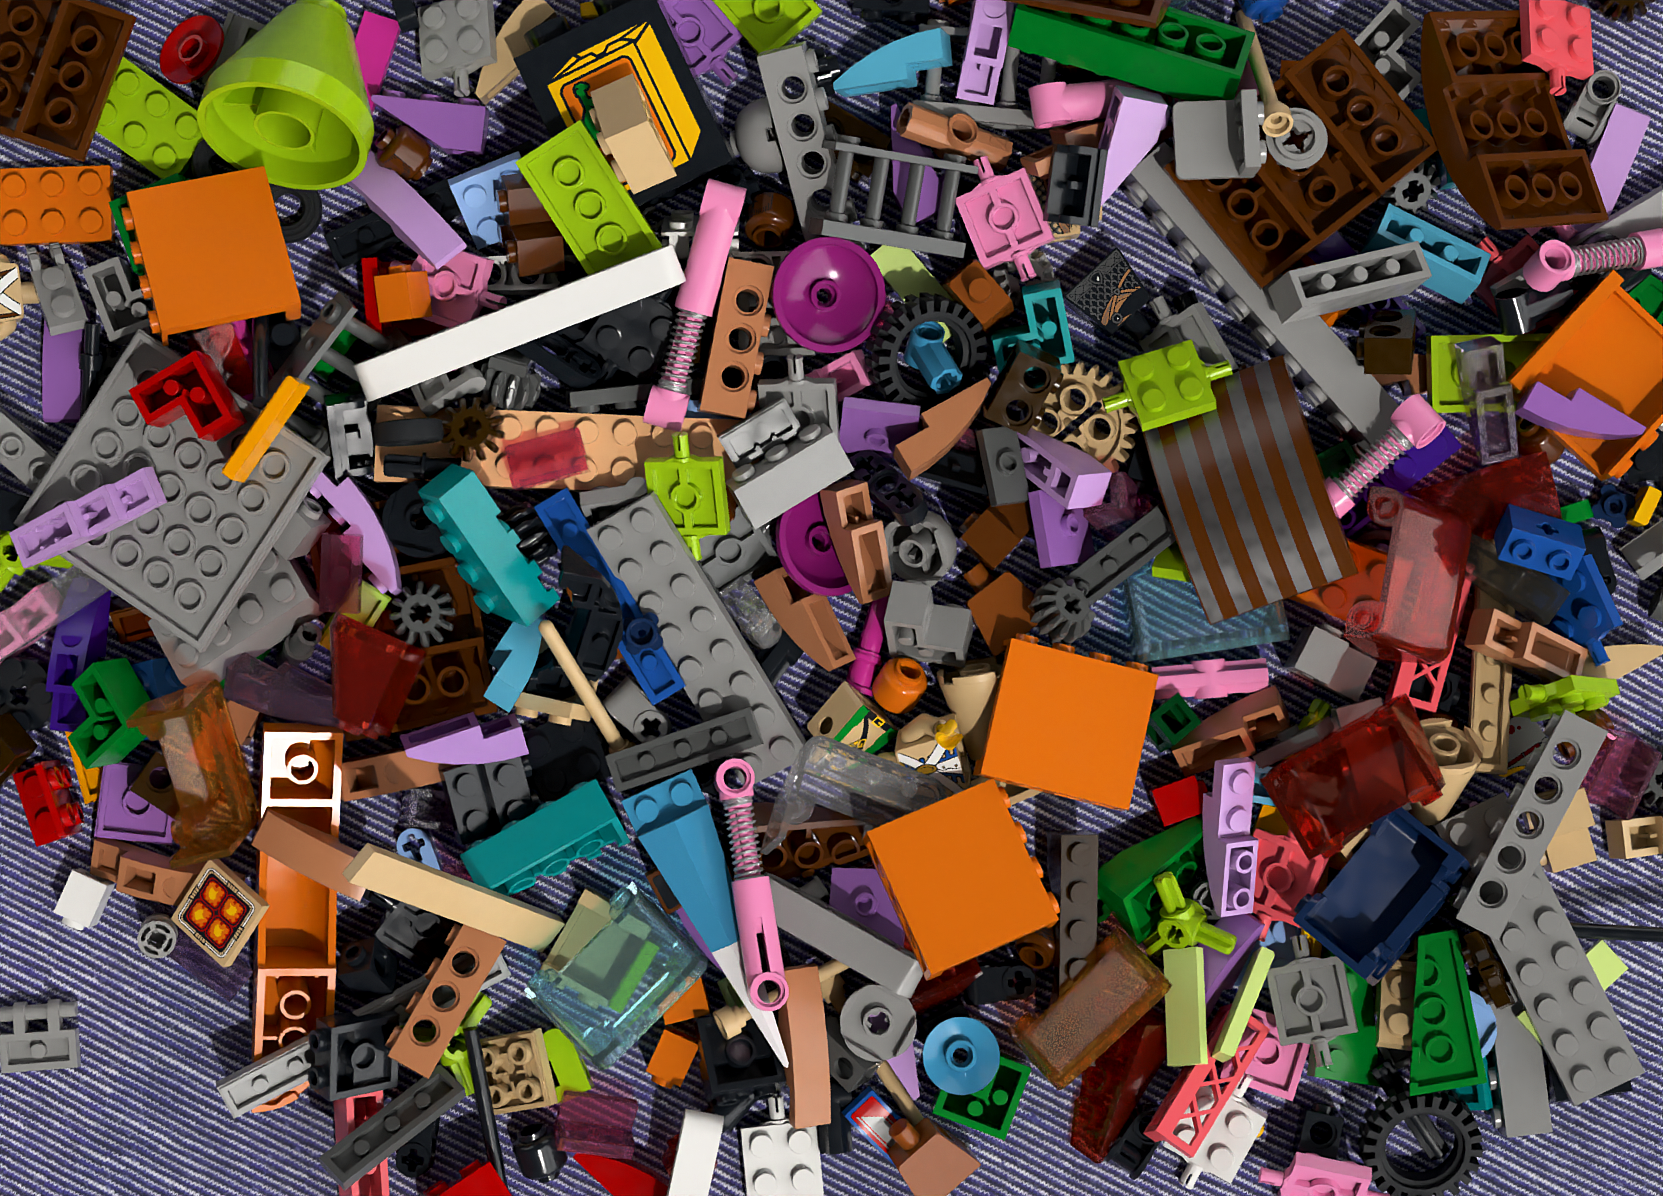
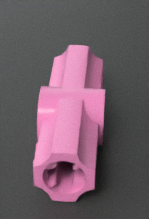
[1150,658,1269,700]

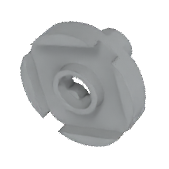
[840,983,917,1062]

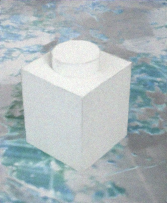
[54,868,116,930]

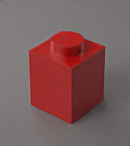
[1148,775,1208,827]

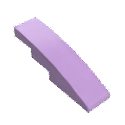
[1555,102,1651,243]
[347,150,467,270]
[9,467,167,569]

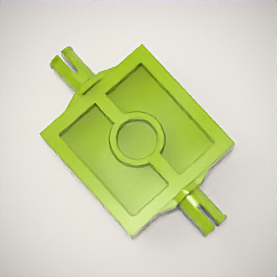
[1102,339,1233,432]
[644,431,731,561]
[1509,675,1620,722]

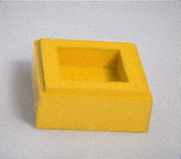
[1626,486,1662,527]

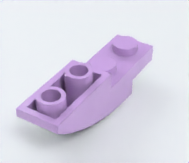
[955,0,1015,105]
[309,470,402,596]
[1202,757,1259,917]

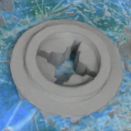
[1264,108,1328,171]
[993,249,1054,307]

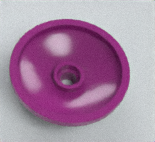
[771,237,886,353]
[776,483,874,597]

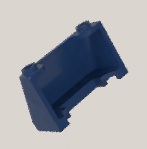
[1293,800,1472,986]

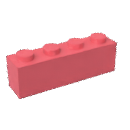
[333,1090,390,1196]

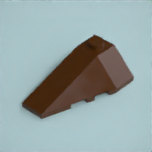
[724,802,886,882]

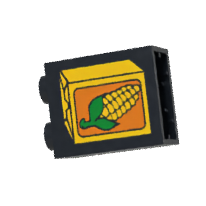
[513,0,740,213]

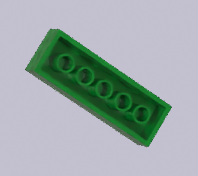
[1007,4,1255,101]

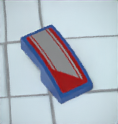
[842,1086,901,1167]

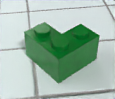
[68,658,163,769]
[931,1052,1032,1141]

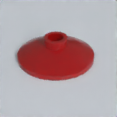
[160,15,224,84]

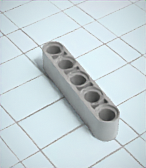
[764,872,923,998]

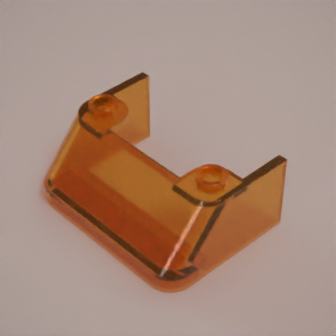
[126,679,258,868]
[1006,927,1172,1091]

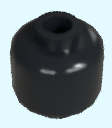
[512,1122,568,1183]

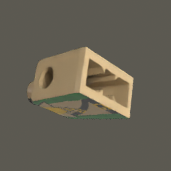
[805,681,898,772]

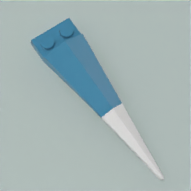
[621,769,789,1068]

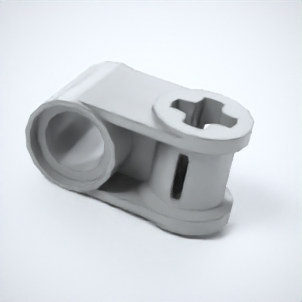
[1562,70,1622,147]
[601,675,672,743]

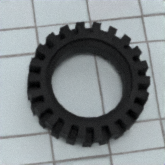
[865,292,987,416]
[1358,1083,1483,1196]

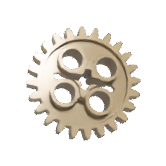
[1017,361,1139,473]

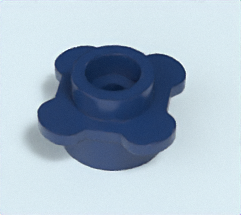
[1591,484,1636,529]
[623,612,663,655]

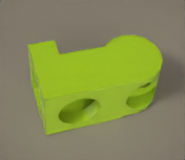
[543,1026,594,1104]

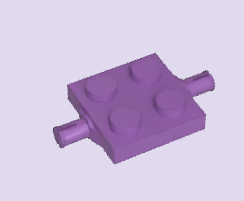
[662,0,743,87]

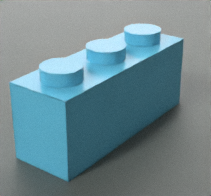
[1360,203,1491,305]

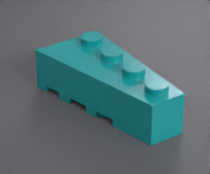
[418,464,561,627]
[459,779,631,896]

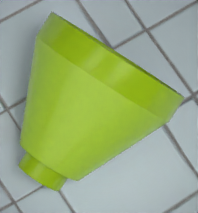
[197,0,374,190]

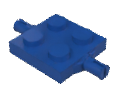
[1527,554,1623,667]

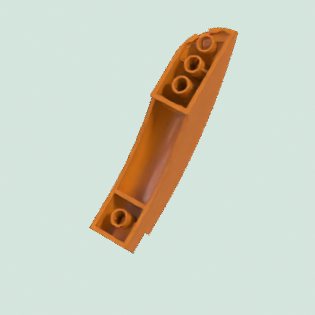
[251,719,344,1113]

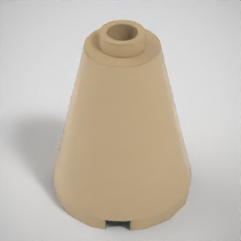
[936,657,1003,761]
[1405,718,1484,826]

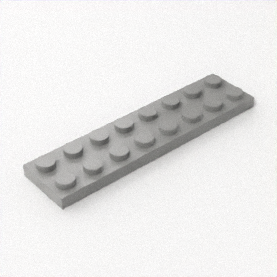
[586,491,811,785]
[1433,792,1645,1106]

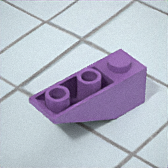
[371,90,490,158]
[890,103,944,227]

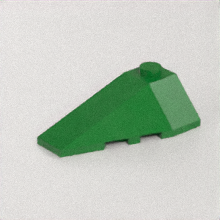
[1098,814,1205,945]

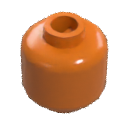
[872,657,928,714]

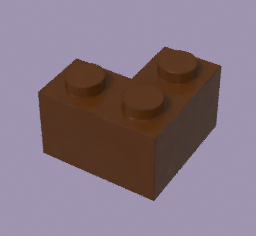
[496,173,565,277]
[957,496,1033,571]

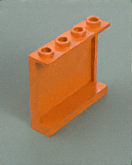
[121,166,301,346]
[1500,270,1663,481]
[973,633,1159,811]
[863,778,1060,981]

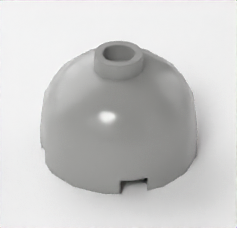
[730,97,786,174]
[884,511,957,586]

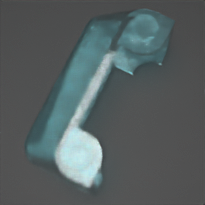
[1120,561,1290,663]
[524,881,708,1070]

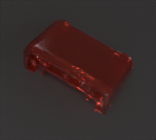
[1343,486,1471,664]
[329,612,428,740]
[1260,693,1446,860]

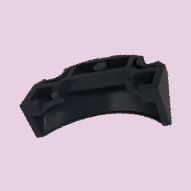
[526,545,623,700]

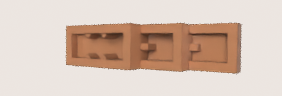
[778,963,831,1129]

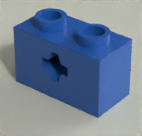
[1494,504,1586,581]

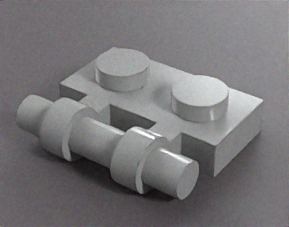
[0,999,81,1073]

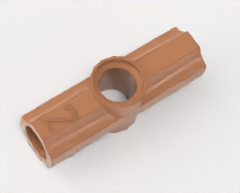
[896,102,1013,171]

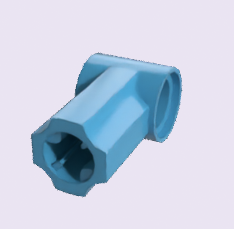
[903,321,963,395]

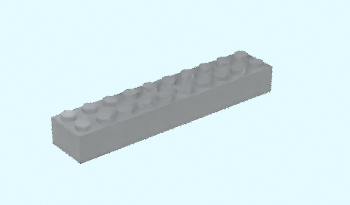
[1123,141,1399,459]

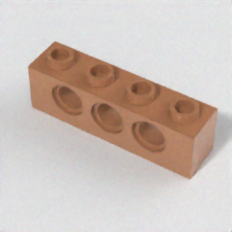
[697,257,774,420]
[385,923,507,1079]

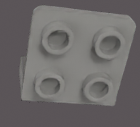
[1172,89,1267,180]

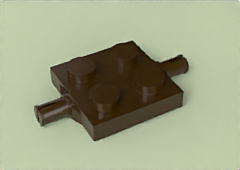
[1461,930,1515,1009]

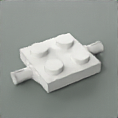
[1163,1073,1268,1189]
[740,1095,824,1196]

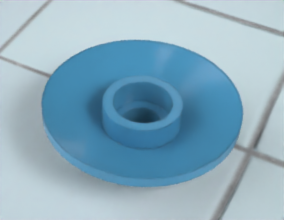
[922,1017,1000,1095]

